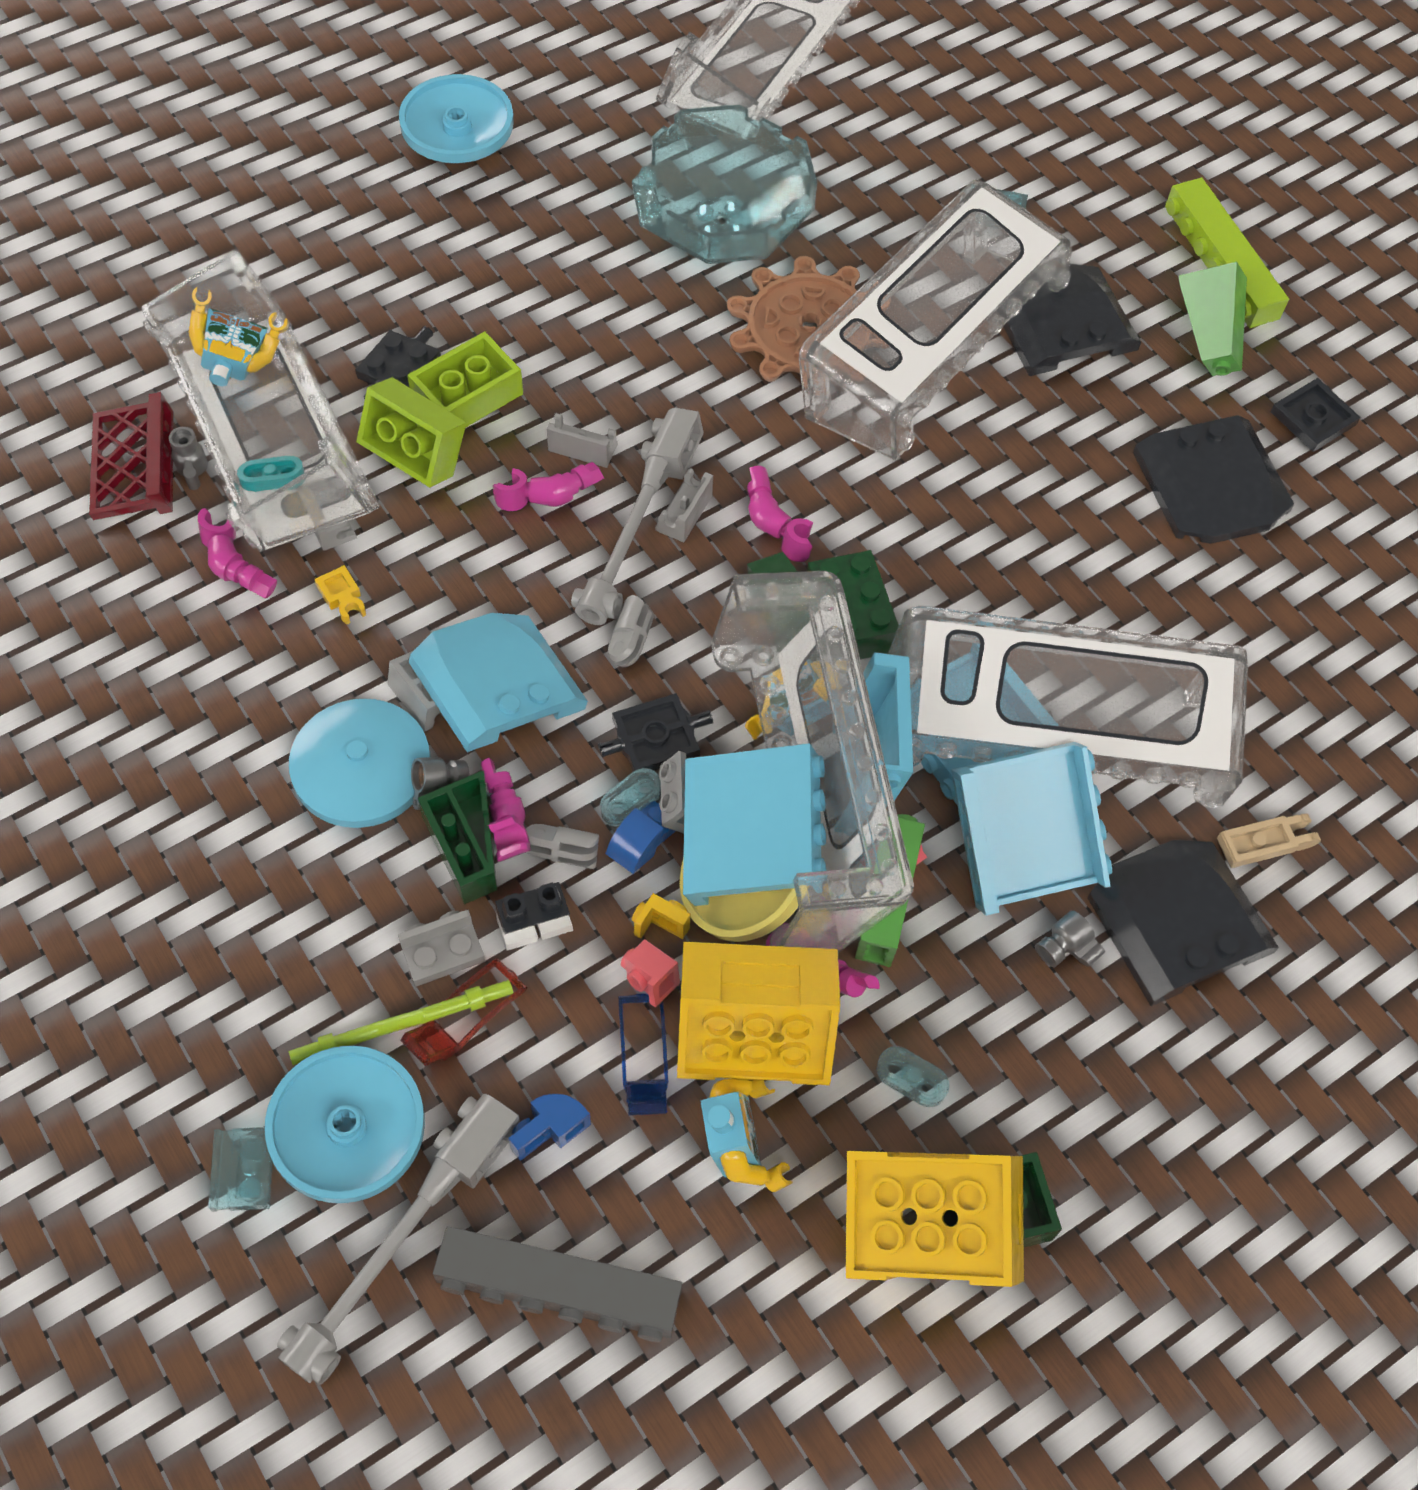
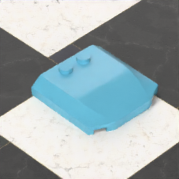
[409,613,588,752]

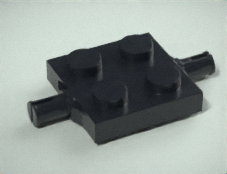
[355,326,441,399]
[598,693,713,776]

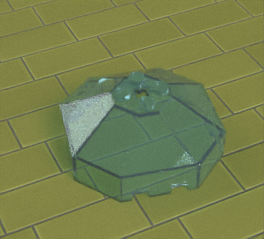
[632,104,817,264]

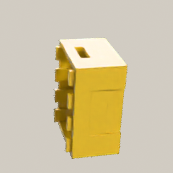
[677,942,840,1086]
[846,1151,1024,1287]

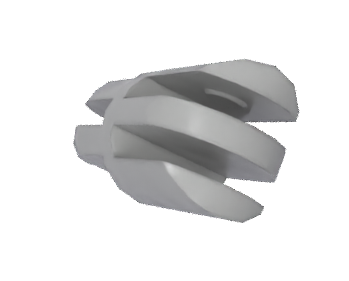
[608,595,655,667]
[526,824,599,869]

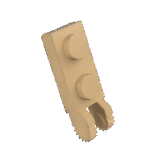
[1217,813,1321,868]

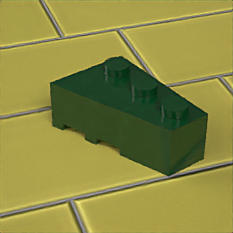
[417,770,497,905]

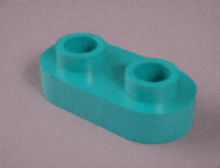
[237,456,305,492]

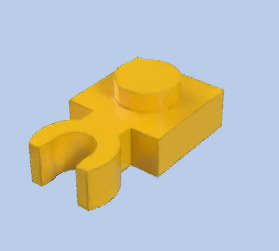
[314,565,366,624]

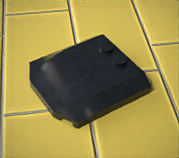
[994,263,1141,376]
[1133,415,1294,544]
[1087,840,1279,1006]

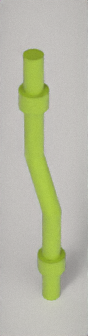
[288,980,513,1065]

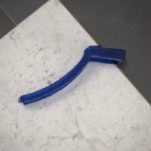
[618,993,669,1116]

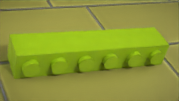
[1165,177,1289,329]

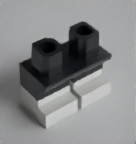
[495,882,573,951]

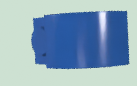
[605,801,675,874]
[508,1094,591,1161]

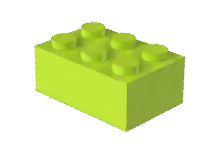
[407,331,523,428]
[356,377,466,488]

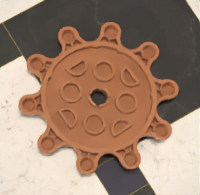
[727,256,890,392]

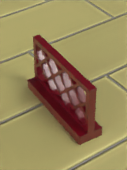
[89,392,174,520]

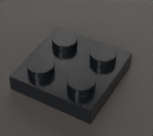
[1270,378,1361,452]

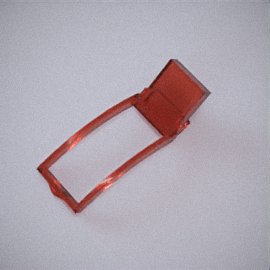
[400,958,528,1067]

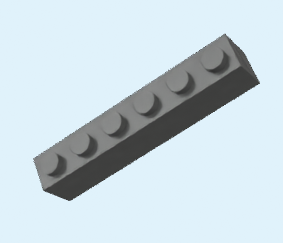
[433,1226,682,1342]

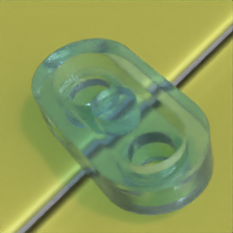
[600,768,661,827]
[876,1046,949,1107]

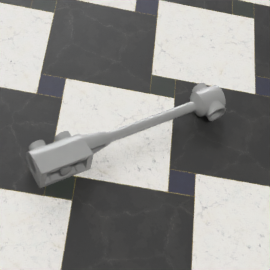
[571,408,704,625]
[277,1094,520,1385]

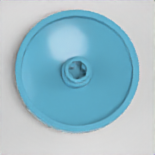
[399,74,514,163]
[289,699,431,828]
[265,1046,425,1203]

